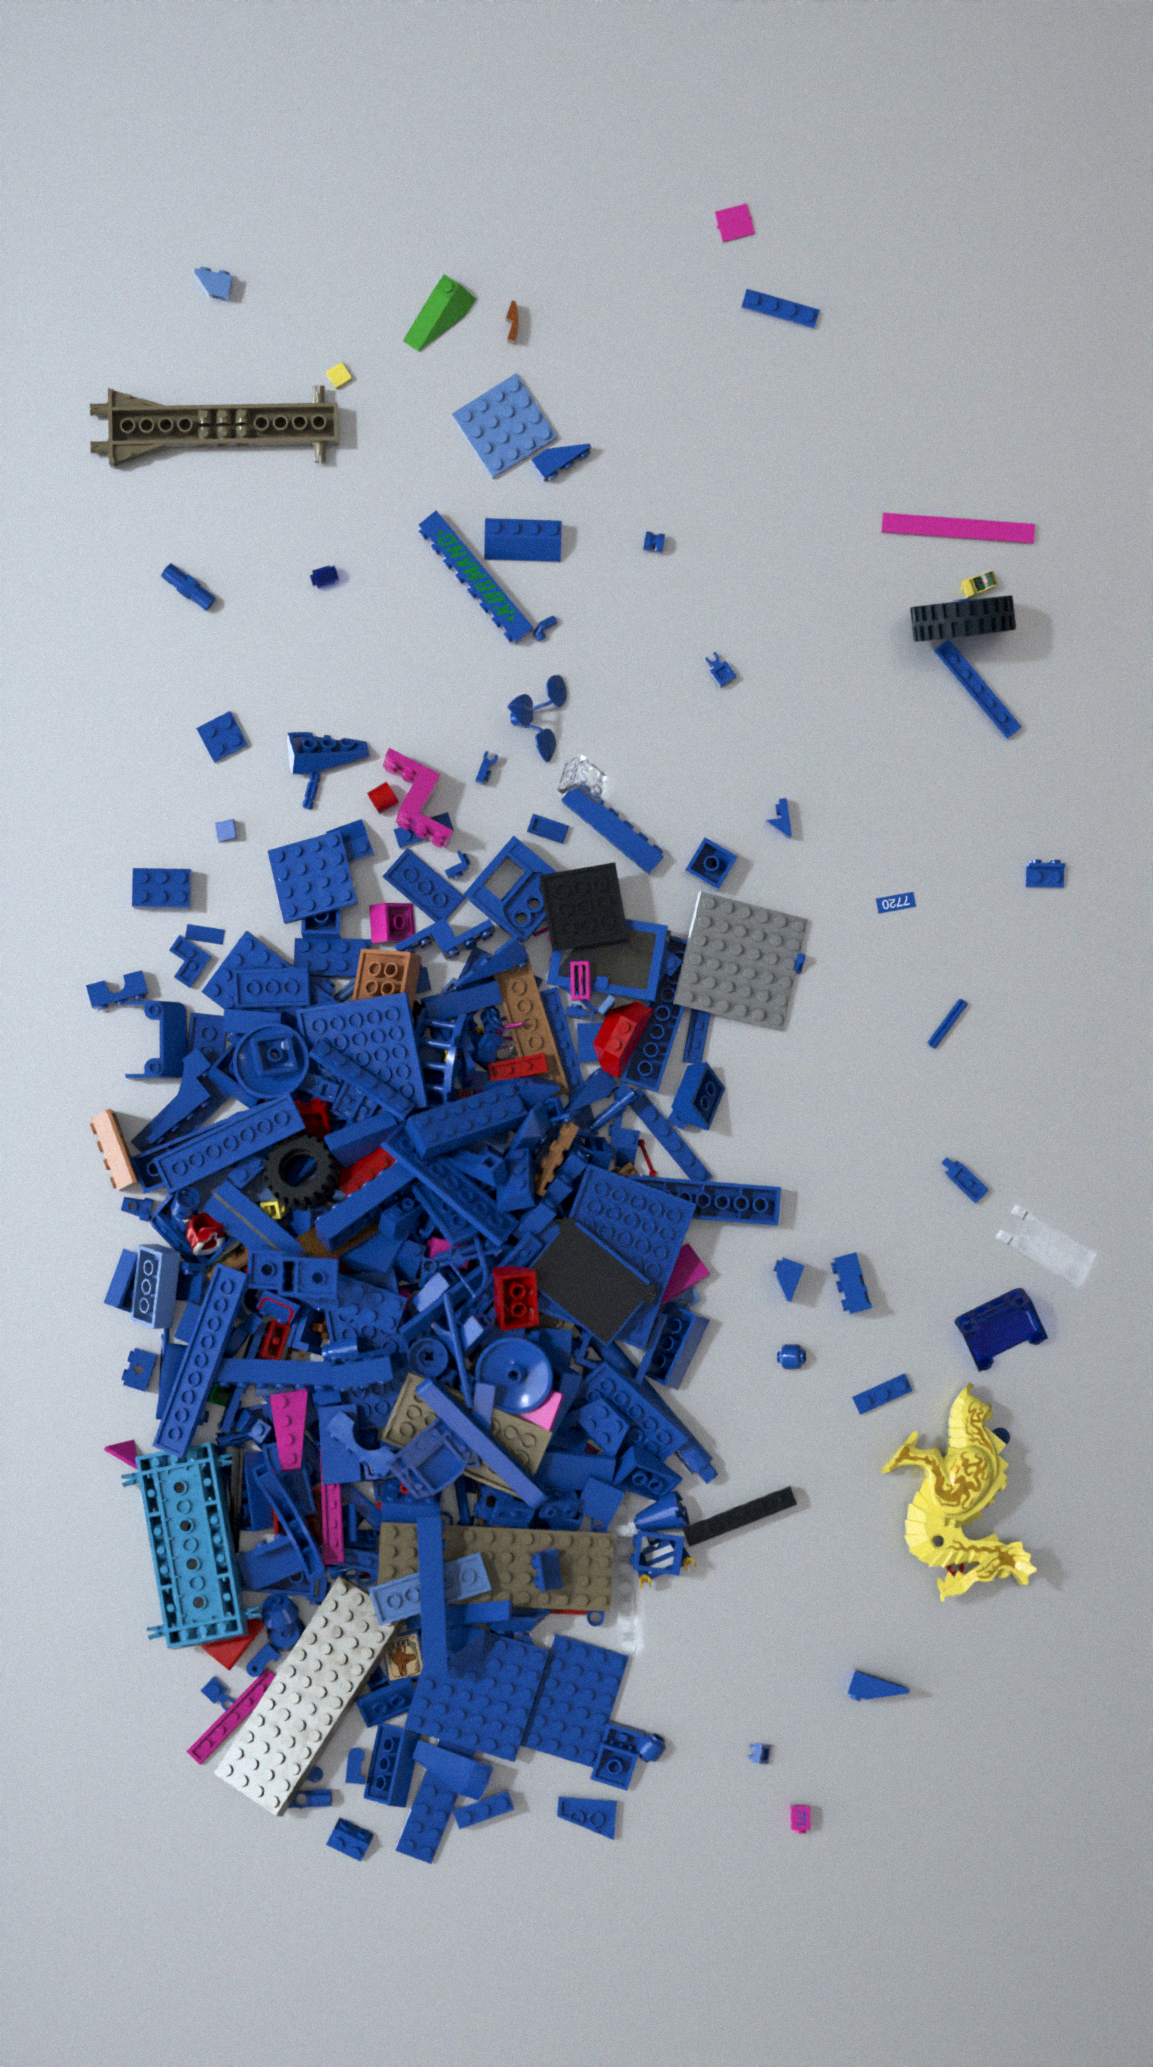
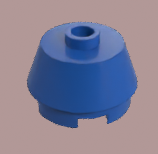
[261,1593,299,1632]
[267,1618,305,1652]

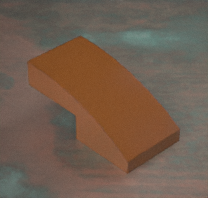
[506,300,518,345]

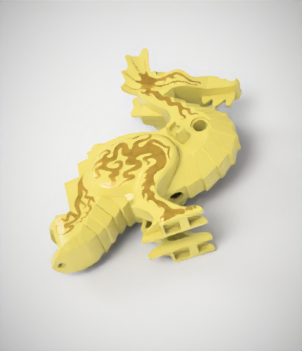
[880,1382,1037,1602]

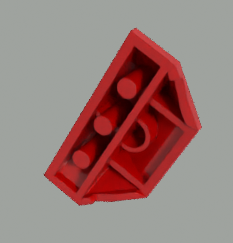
[593,1002,654,1079]

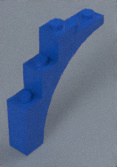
[512,1137,588,1240]
[252,1460,328,1584]

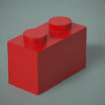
[256,1320,291,1360]

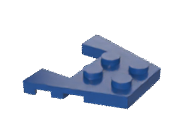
[558,1396,631,1457]

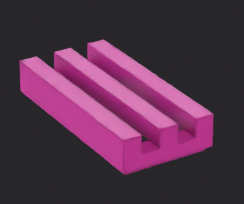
[570,961,591,1001]

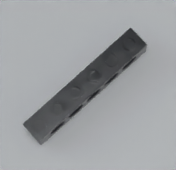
[682,1486,797,1547]

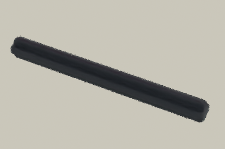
[229,1445,244,1554]

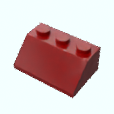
[492,1266,539,1331]
[200,1605,265,1671]

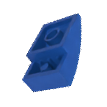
[590,1719,645,1791]

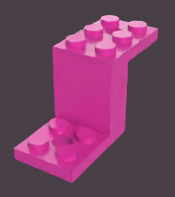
[383,748,453,849]

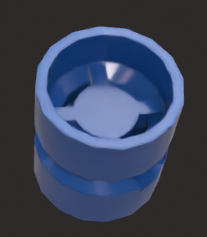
[171,1186,200,1220]

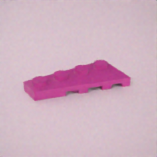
[270,1389,308,1472]

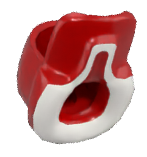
[186,1213,225,1256]

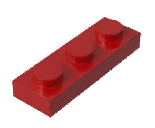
[488,1053,549,1081]

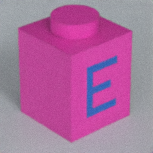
[790,1805,810,1833]

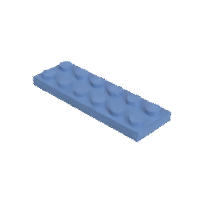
[368,1552,491,1626]

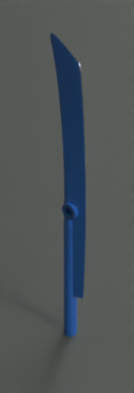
[262,1396,382,1528]

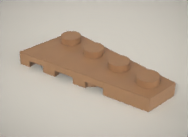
[535,1121,579,1197]

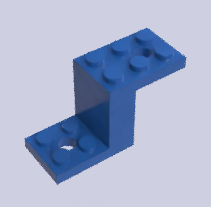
[247,1249,339,1299]

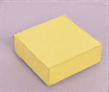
[326,362,352,389]

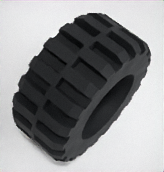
[263,1133,341,1211]

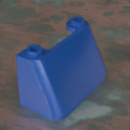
[156,1343,209,1426]

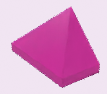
[104,1440,138,1470]

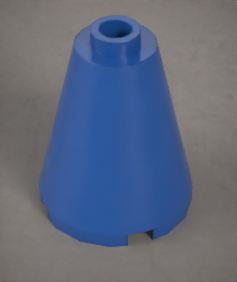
[634,1490,690,1532]

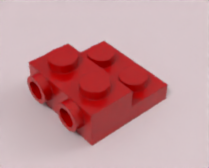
[294,1098,333,1142]

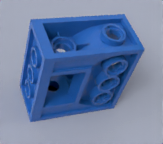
[464,835,556,946]

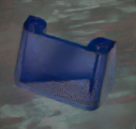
[954,1288,1048,1372]

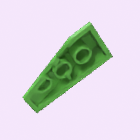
[403,274,476,352]

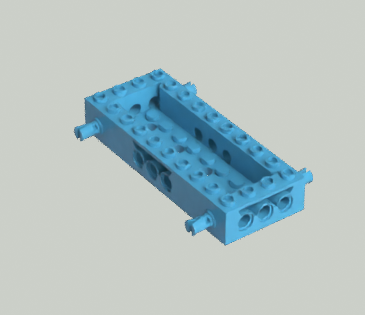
[121,1442,263,1650]

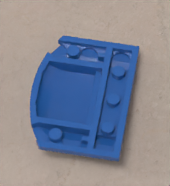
[385,1416,473,1499]

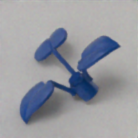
[507,675,567,763]

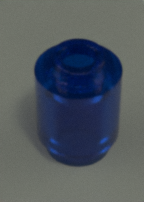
[310,565,339,589]

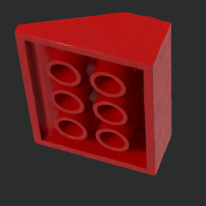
[337,1114,396,1197]

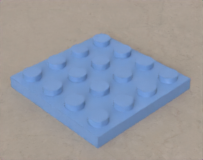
[452,374,557,478]

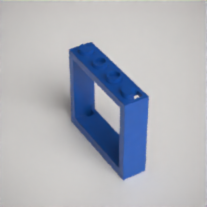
[572,1312,668,1388]

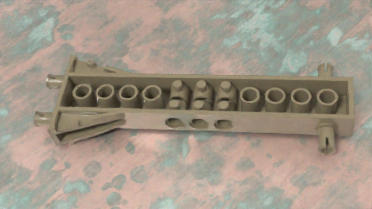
[90,385,339,467]

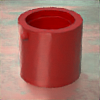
[367,781,399,814]

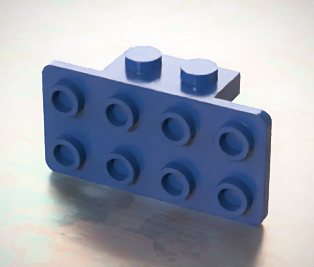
[237,1532,304,1591]

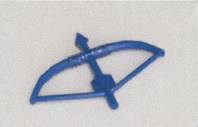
[439,1235,504,1299]

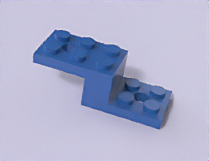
[394,918,496,960]

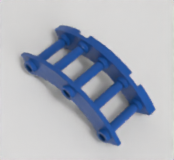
[409,1008,469,1116]

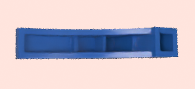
[146,1048,212,1145]

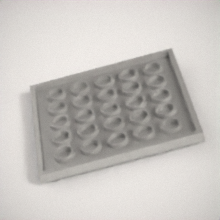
[673,891,808,1031]

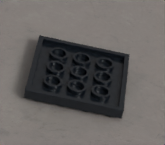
[539,862,628,952]

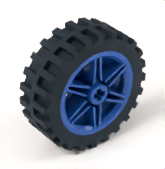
[910,595,1016,642]

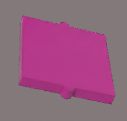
[715,203,755,242]

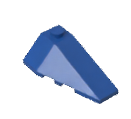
[287,732,370,774]
[454,936,529,988]

